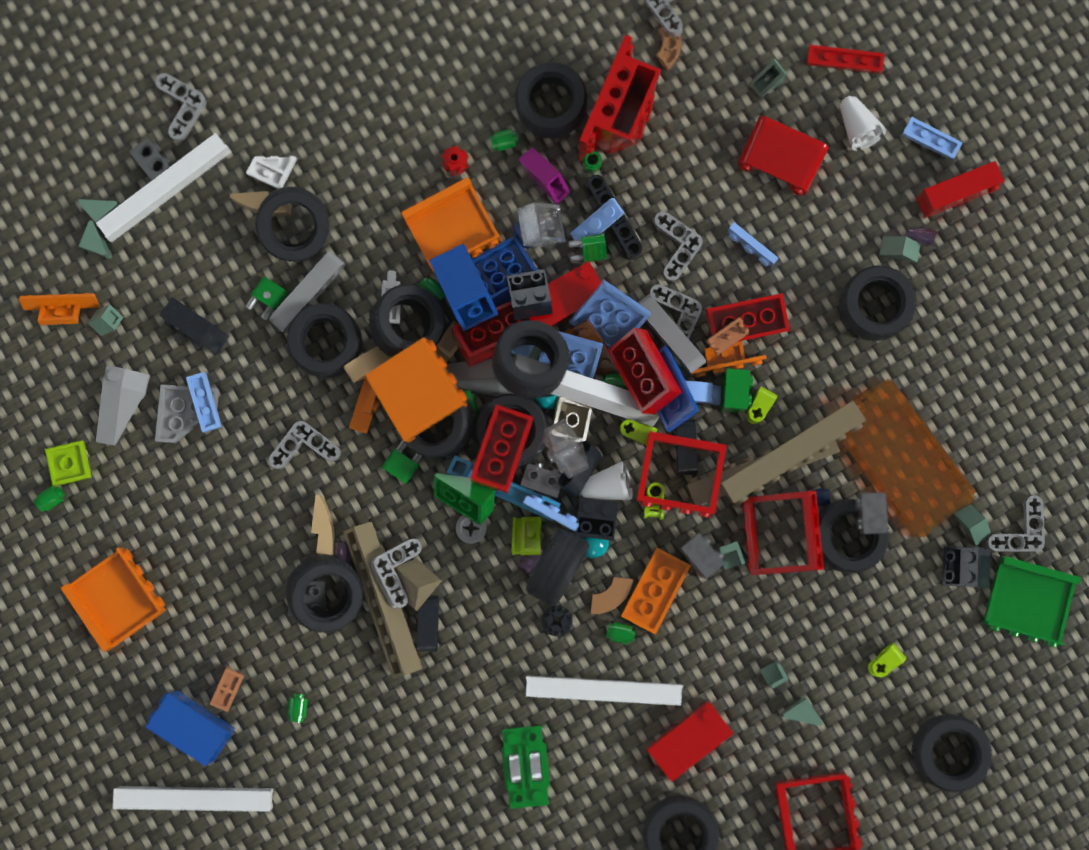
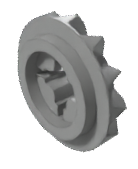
[456,515,487,544]

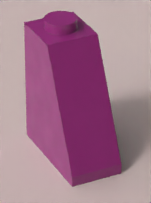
[518,147,570,205]

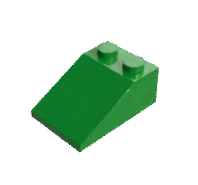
[434,473,495,526]

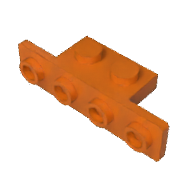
[19,293,99,325]
[689,341,767,378]
[349,378,380,433]

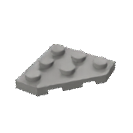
[155,384,219,443]

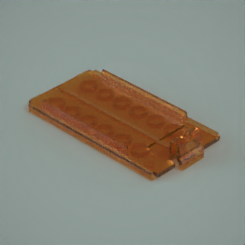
[841,379,976,538]

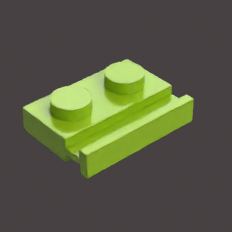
[512,517,542,555]

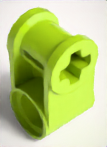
[746,386,778,424]
[619,420,658,445]
[644,482,664,520]
[868,643,907,677]

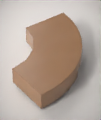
[656,21,681,71]
[591,577,633,614]

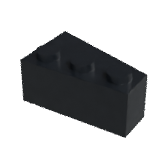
[159,297,230,354]

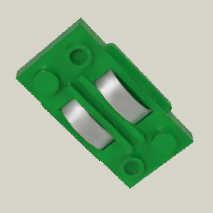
[502,725,550,809]

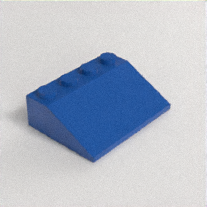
[472,236,537,308]

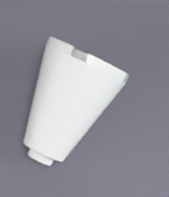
[840,96,886,151]
[579,462,633,500]

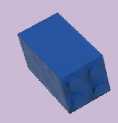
[429,244,498,331]
[146,691,236,766]

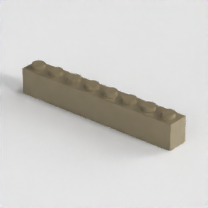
[720,400,866,505]
[686,440,840,505]
[343,522,422,679]

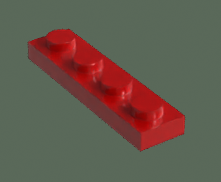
[807,45,885,74]

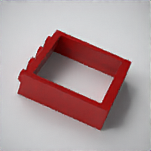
[637,431,727,518]
[742,491,824,575]
[774,772,862,850]

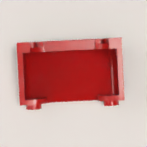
[737,116,829,196]

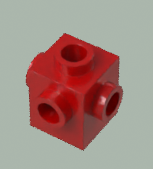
[441,145,469,177]

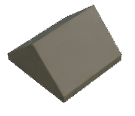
[550,397,593,443]
[395,559,442,611]

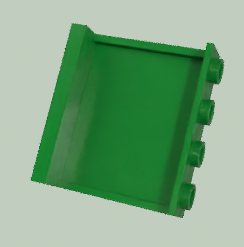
[983,556,1082,648]

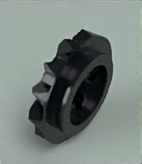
[542,605,573,636]

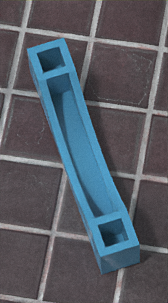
[447,455,561,522]

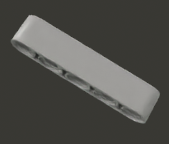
[269,251,345,333]
[637,294,706,374]

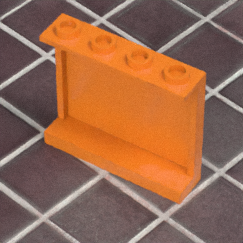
[401,177,501,275]
[365,337,468,442]
[61,547,166,652]

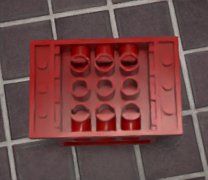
[579,34,661,163]

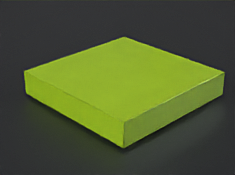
[45,440,92,486]

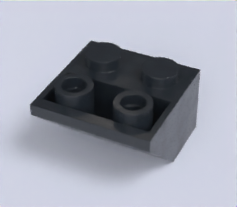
[507,269,553,320]
[575,497,618,541]
[942,547,990,588]

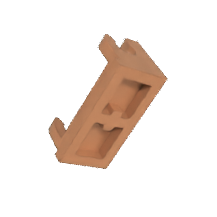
[706,317,749,356]
[210,665,244,712]

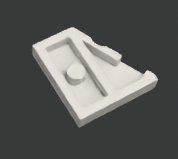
[246,156,297,189]

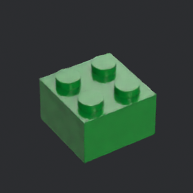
[720,369,753,413]

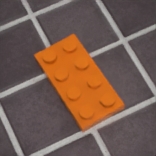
[621,548,691,635]

